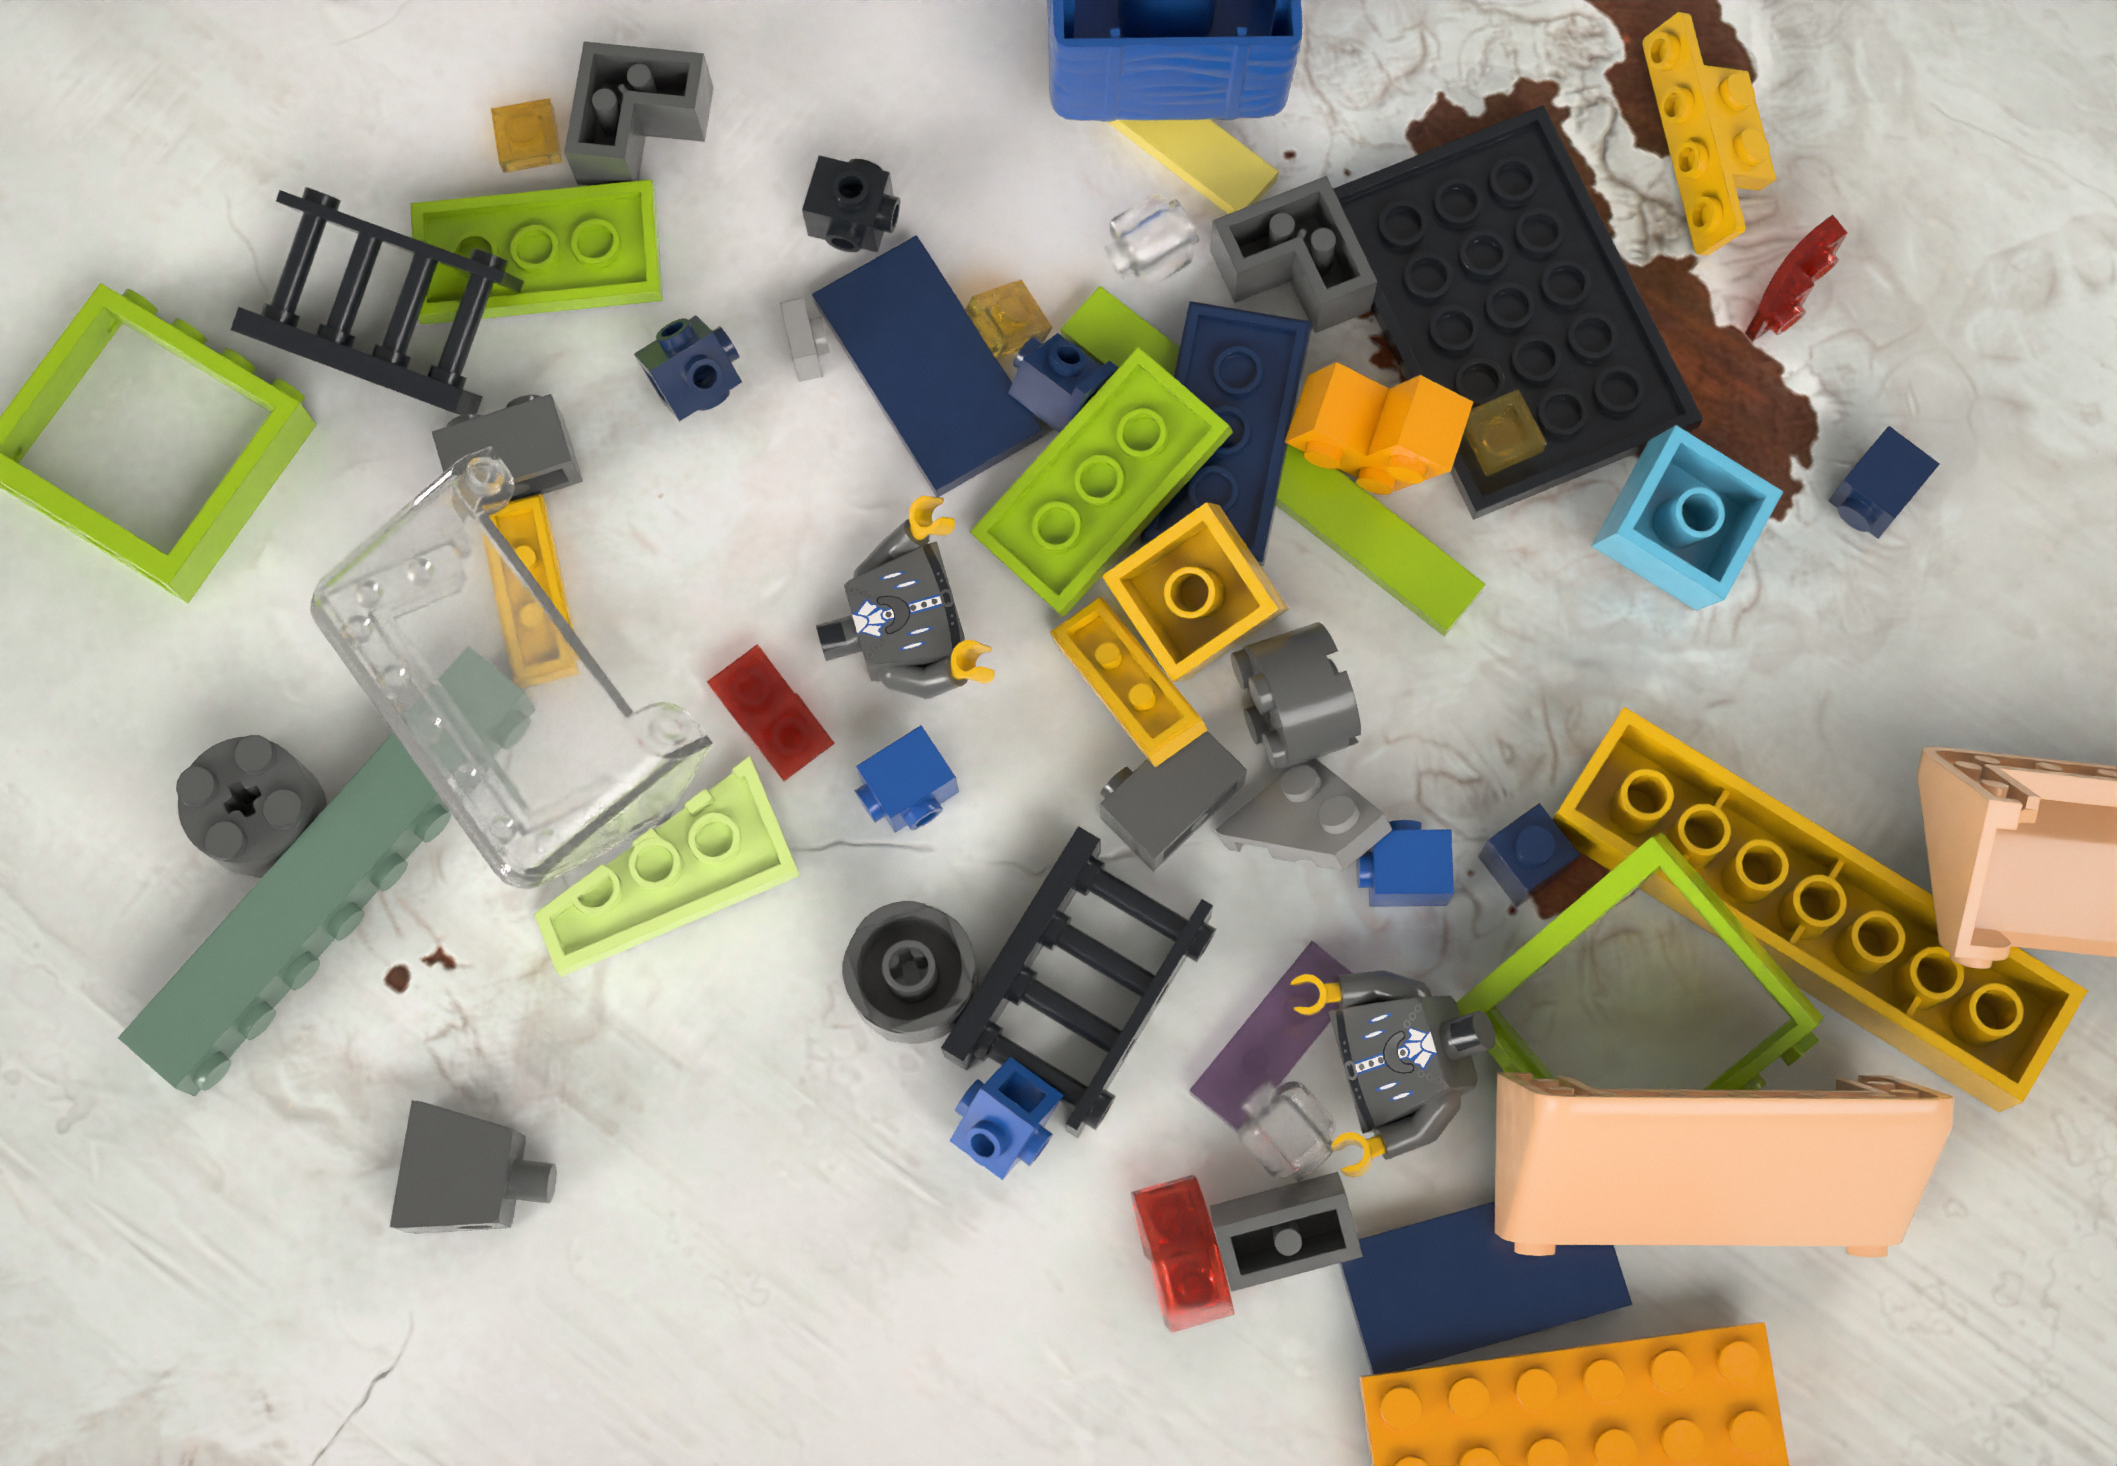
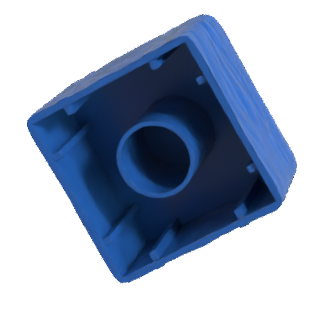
[1047,0,1303,122]

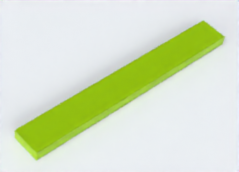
[1060,286,1486,637]

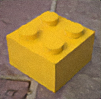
[1102,502,1289,682]

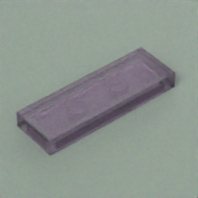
[1189,941,1353,1135]

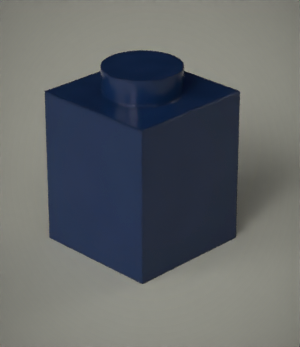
[1828,426,1940,539]
[1478,803,1580,907]

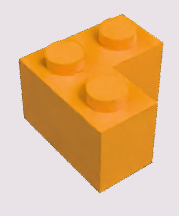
[1285,362,1473,495]

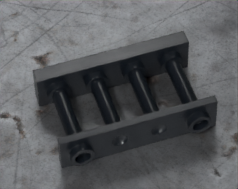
[230,187,524,415]
[941,826,1217,1138]

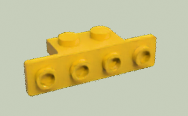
[1642,12,1777,256]

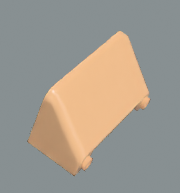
[1917,746,2117,969]
[1495,1072,1954,1257]

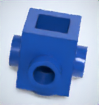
[949,1056,1064,1180]

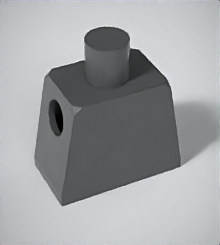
[390,1100,557,1234]

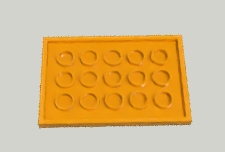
[1359,1321,1789,1466]

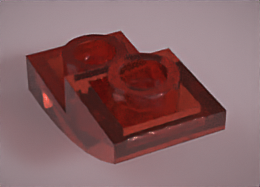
[1745,214,1848,342]
[706,644,835,782]
[1130,1175,1235,1333]

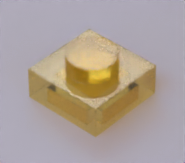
[491,98,562,173]
[965,279,1053,358]
[1464,389,1547,477]

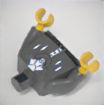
[816,496,995,699]
[1290,970,1496,1178]

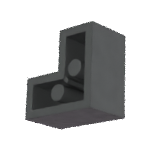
[564,41,714,186]
[1210,176,1377,333]

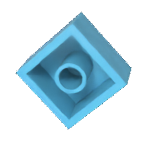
[1591,425,1783,611]

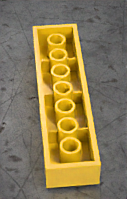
[1552,707,2088,1112]

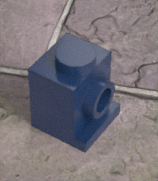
[1008,333,1119,433]

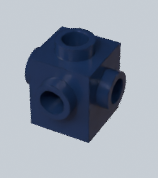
[634,315,742,422]

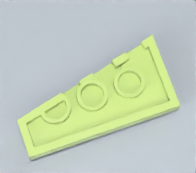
[534,756,801,977]

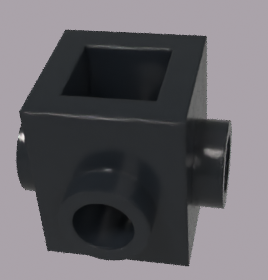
[802,155,901,252]

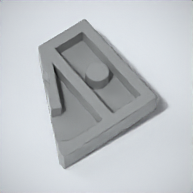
[1216,758,1392,871]

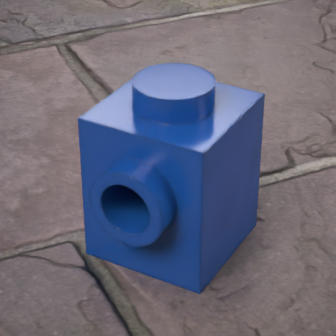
[854,725,959,833]
[1356,820,1454,907]

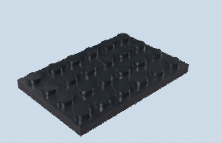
[1333,105,1703,520]

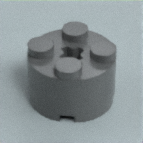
[1231,622,1361,770]
[176,735,327,878]
[842,901,978,1044]

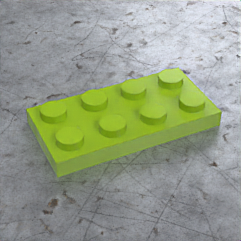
[410,179,663,325]
[970,347,1233,618]

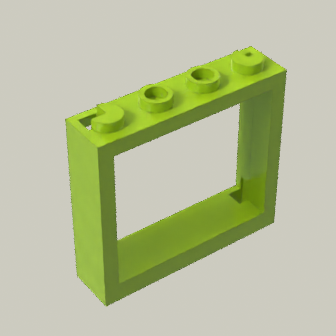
[0,283,317,604]
[1456,833,1824,1090]

